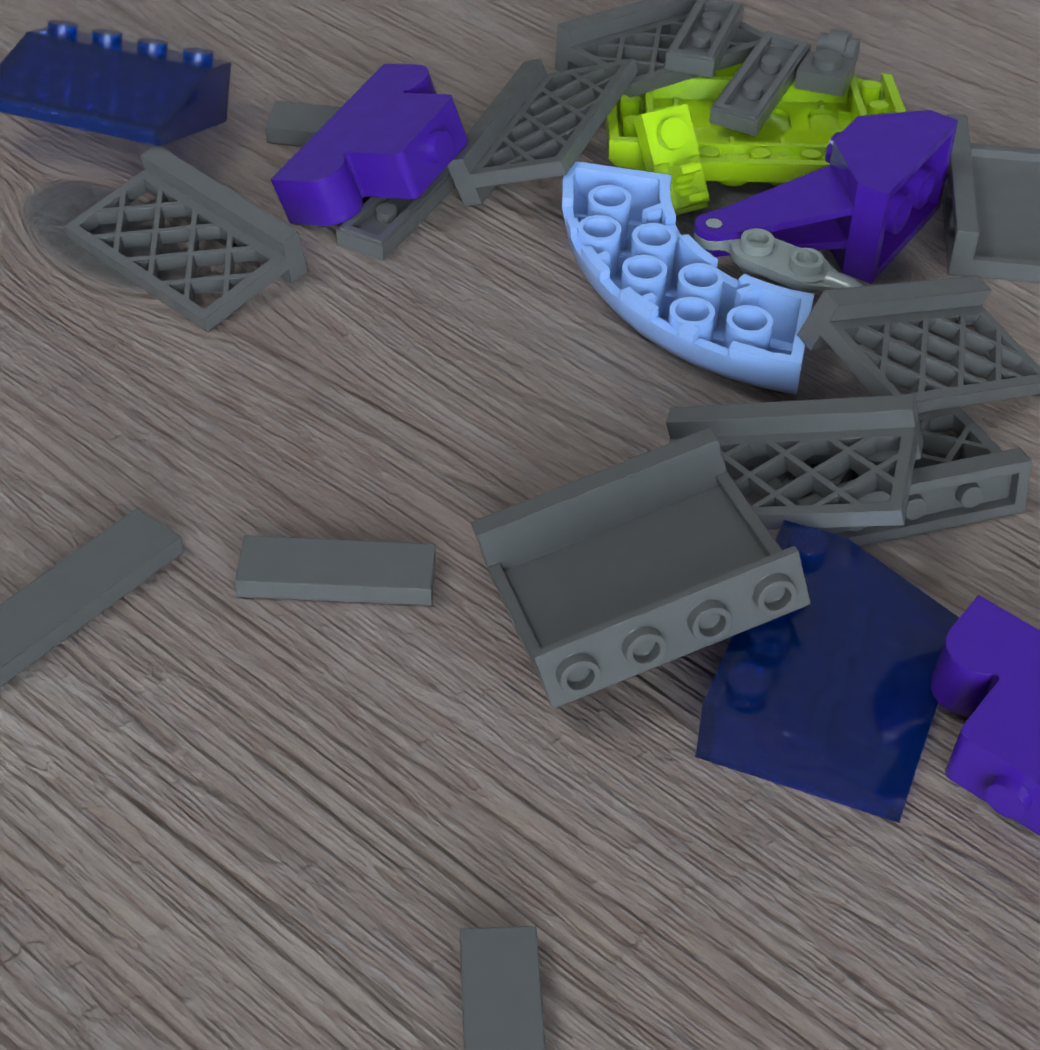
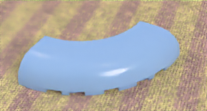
[562,161,814,395]

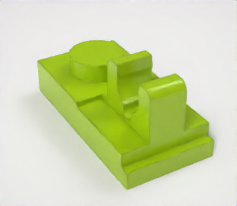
[633,103,710,215]

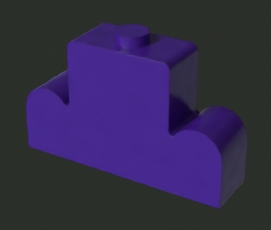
[270,64,468,226]
[930,595,1040,836]

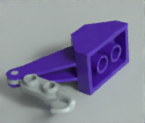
[693,110,958,294]

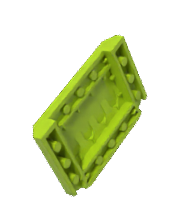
[605,63,906,186]

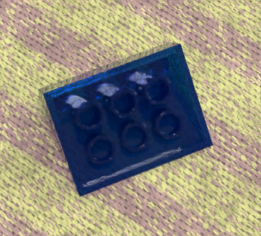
[0,20,231,146]
[695,520,960,823]

